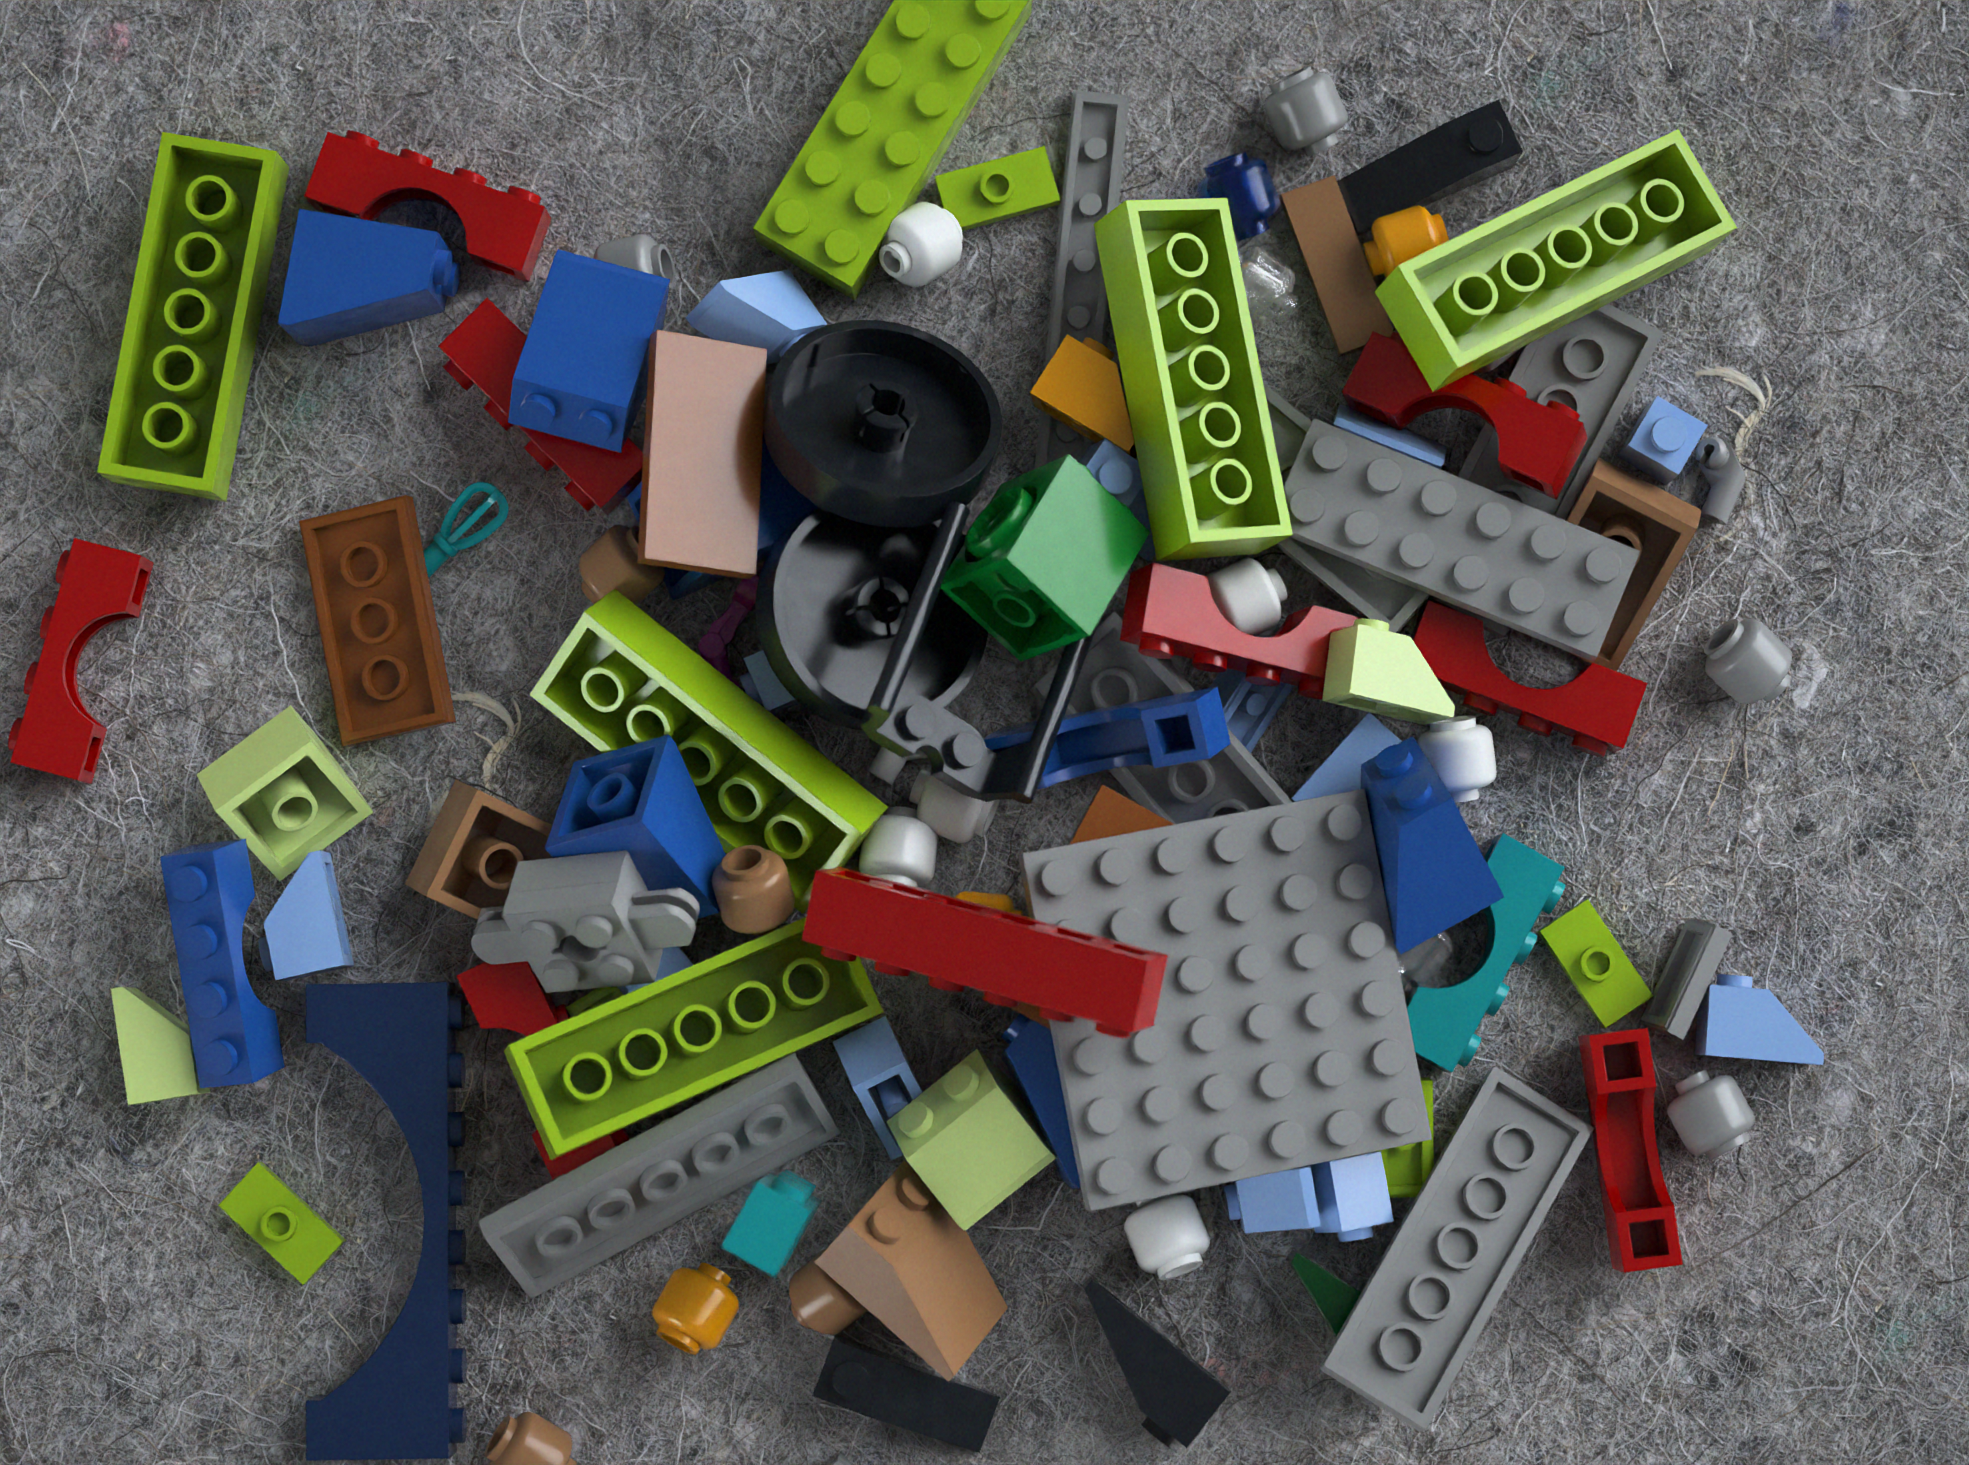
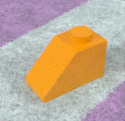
[1030,334,1137,459]

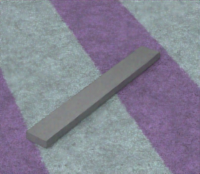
[1034,90,1130,469]

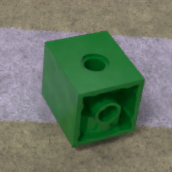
[941,454,1150,662]

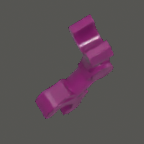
[698,573,760,693]

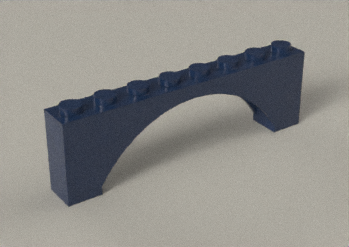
[306,982,467,1461]

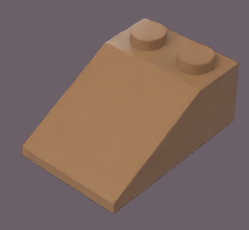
[1565,457,1702,671]
[405,780,553,920]
[815,1160,1008,1382]

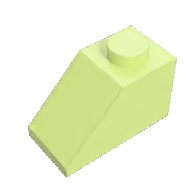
[1322,619,1455,725]
[111,987,210,1105]

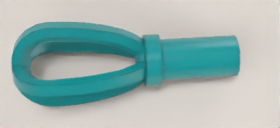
[423,481,509,578]

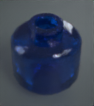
[1197,151,1280,241]

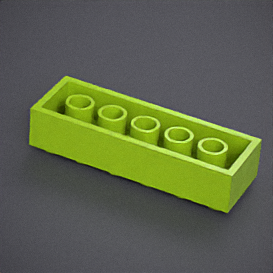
[753,0,1032,301]
[1374,129,1737,392]
[97,132,289,502]
[1094,198,1293,561]
[529,589,888,914]
[504,917,883,1160]

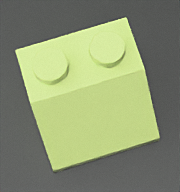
[196,705,373,881]
[887,1049,1057,1231]

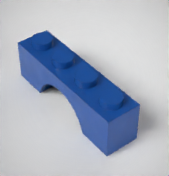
[983,687,1231,789]
[160,838,285,1088]

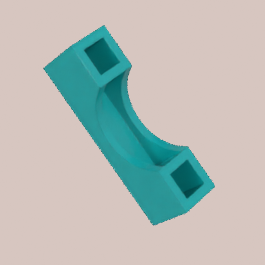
[1405,833,1566,1073]
[721,1169,822,1277]

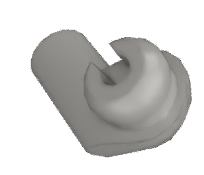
[1695,436,1746,525]

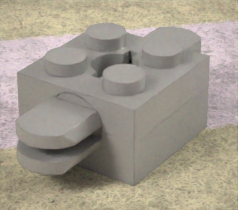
[471,850,700,993]

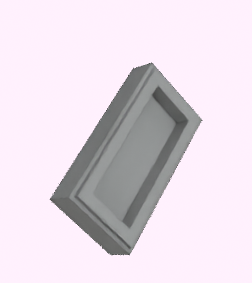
[1640,919,1732,1040]

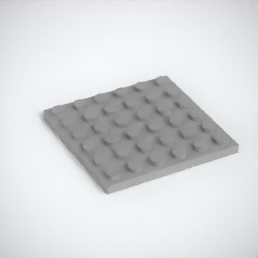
[1017,789,1432,1211]

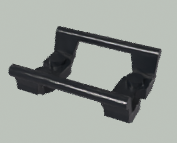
[860,502,1100,804]

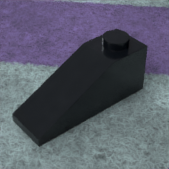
[1337,99,1523,235]
[1083,1276,1231,1448]
[812,1334,1000,1453]

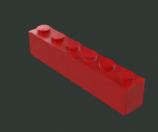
[802,867,1168,1038]

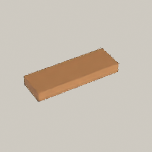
[1279,175,1393,357]

